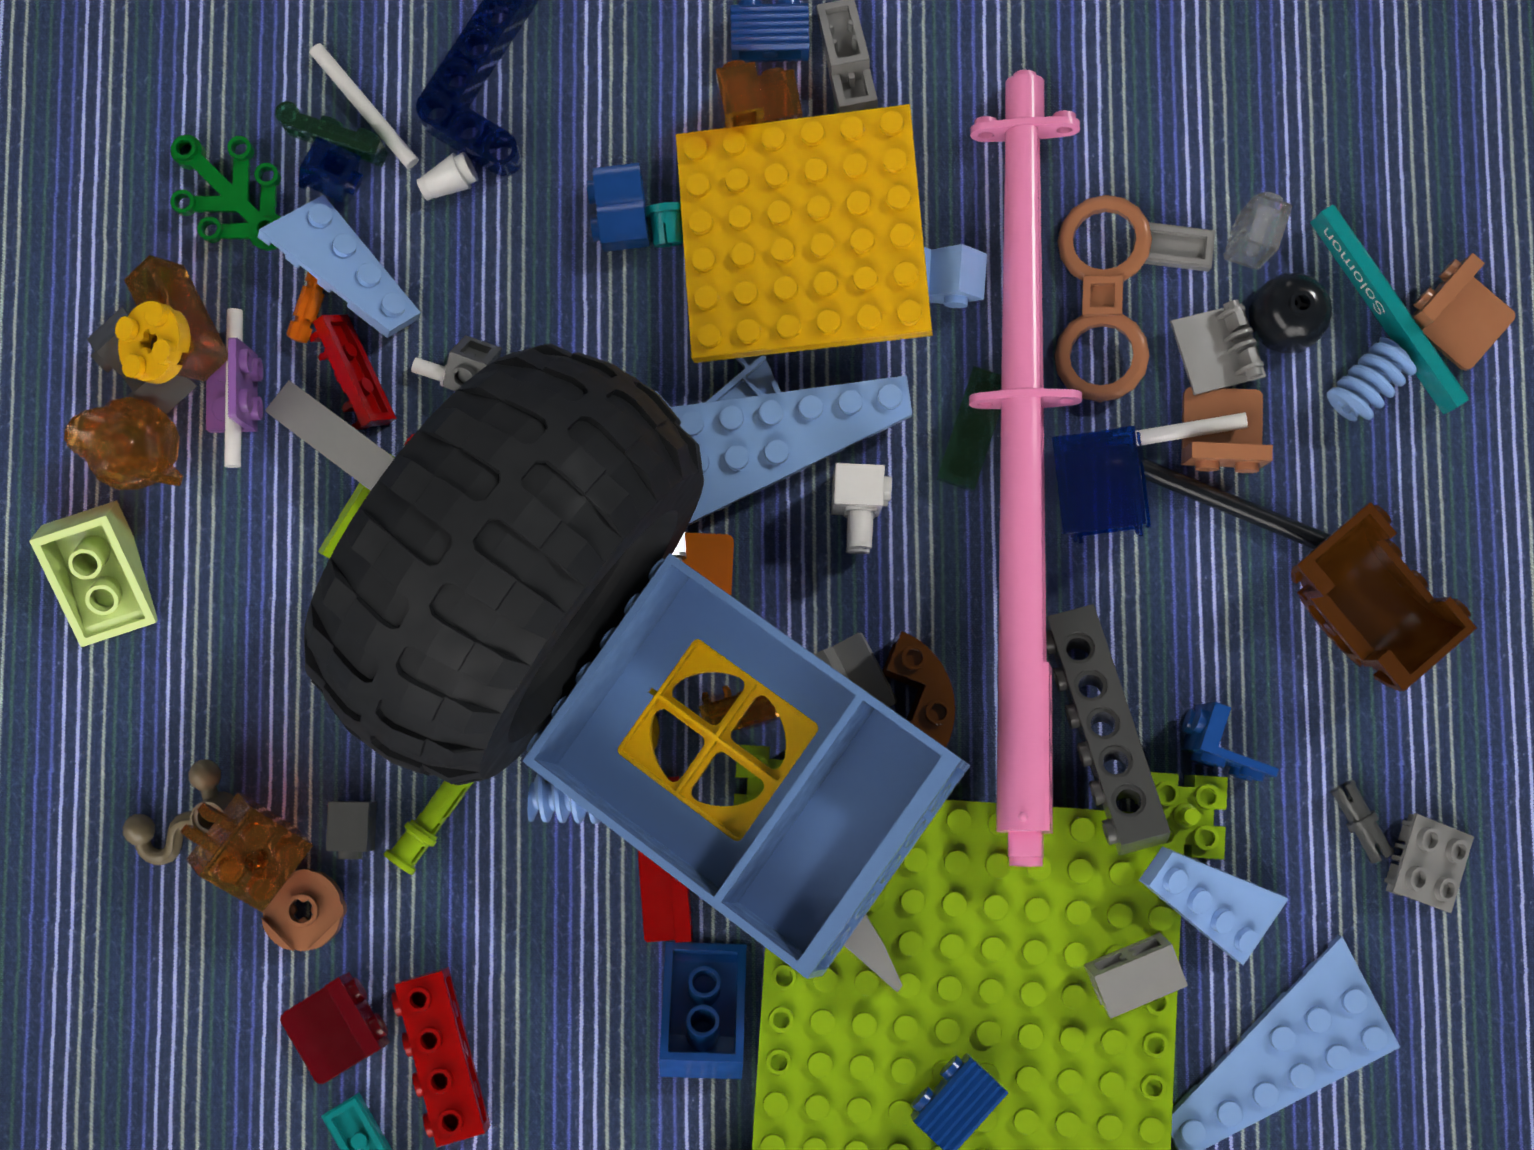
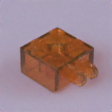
[181,792,313,913]

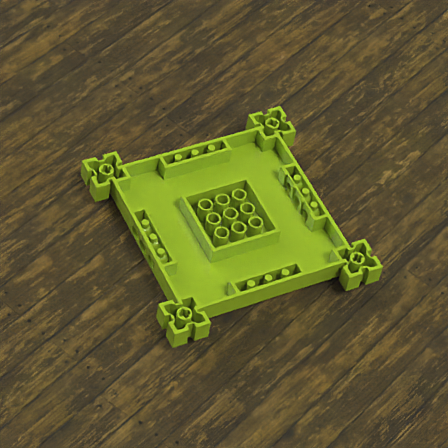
[733,744,1228,1150]

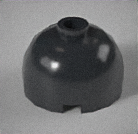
[1249,273,1332,354]

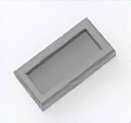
[1132,222,1215,272]

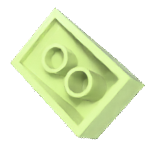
[29,500,158,647]

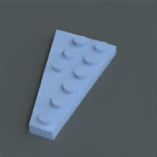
[670,375,912,526]
[1171,935,1400,1150]

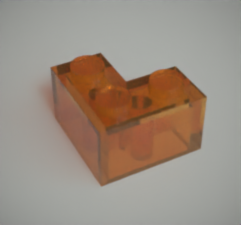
[716,60,803,129]

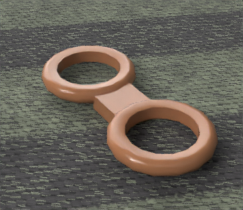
[1054,195,1152,402]

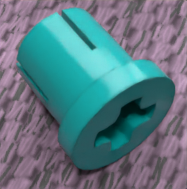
[645,202,683,248]

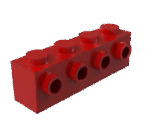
[391,967,491,1148]

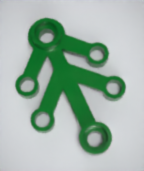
[170,135,281,251]

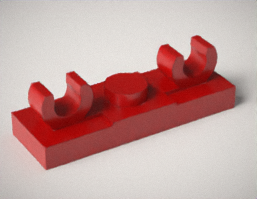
[309,314,397,430]

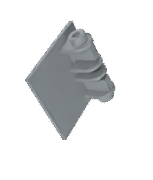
[1170,299,1266,395]
[1384,813,1474,913]

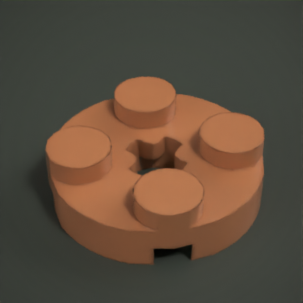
[261,868,347,951]

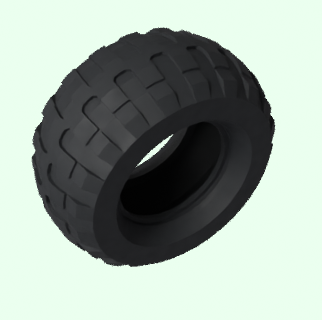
[304,343,704,785]

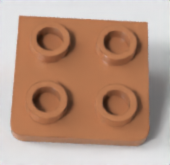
[1412,253,1515,371]
[1181,387,1273,473]

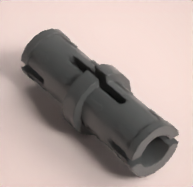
[1330,780,1395,864]

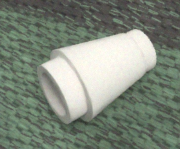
[417,152,478,201]

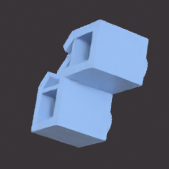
[924,244,987,308]

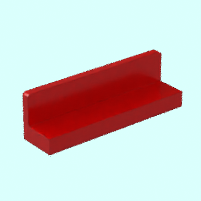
[638,776,693,943]

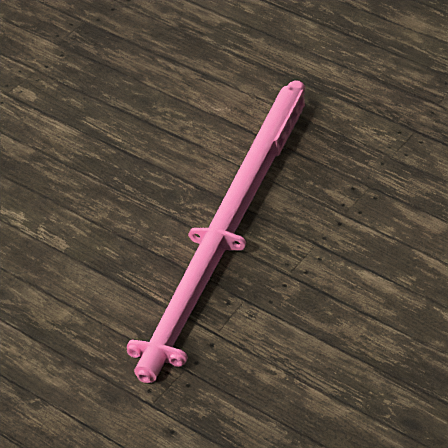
[969,70,1082,867]

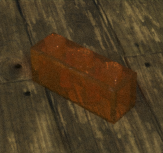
[124,255,228,381]

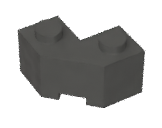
[87,307,197,419]

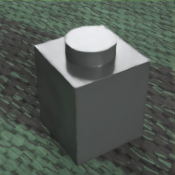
[326,801,377,859]

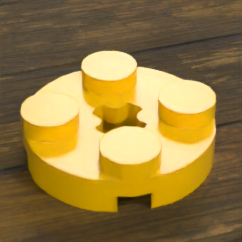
[115,301,191,384]

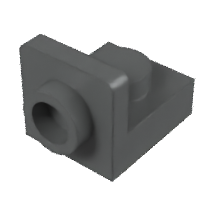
[443,335,502,391]

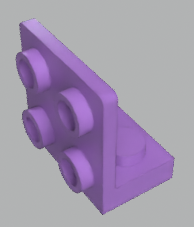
[206,338,263,433]

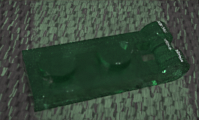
[275,101,388,167]

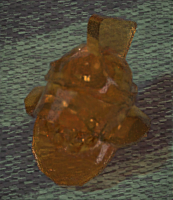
[64,397,184,490]

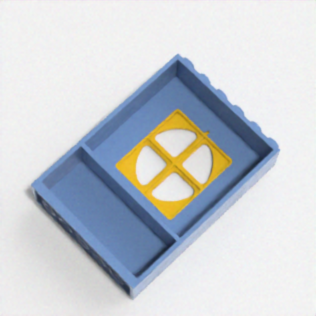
[522,553,970,979]

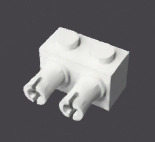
[831,463,892,554]

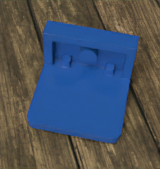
[1181,702,1279,782]

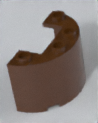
[1291,502,1477,692]
[882,631,955,747]

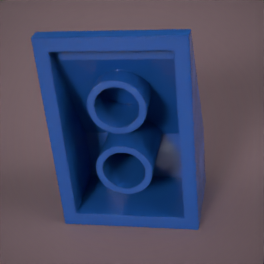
[659,942,747,1079]

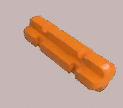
[286,272,325,343]

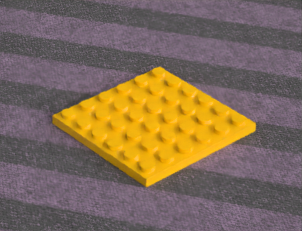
[676,104,933,363]

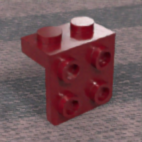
[280,972,390,1084]

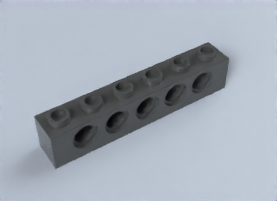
[1046,604,1171,855]

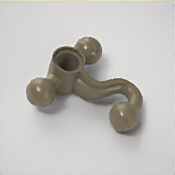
[122,759,242,868]

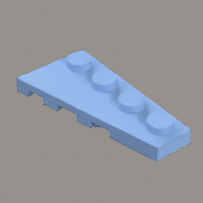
[258,195,421,338]
[1139,846,1288,965]

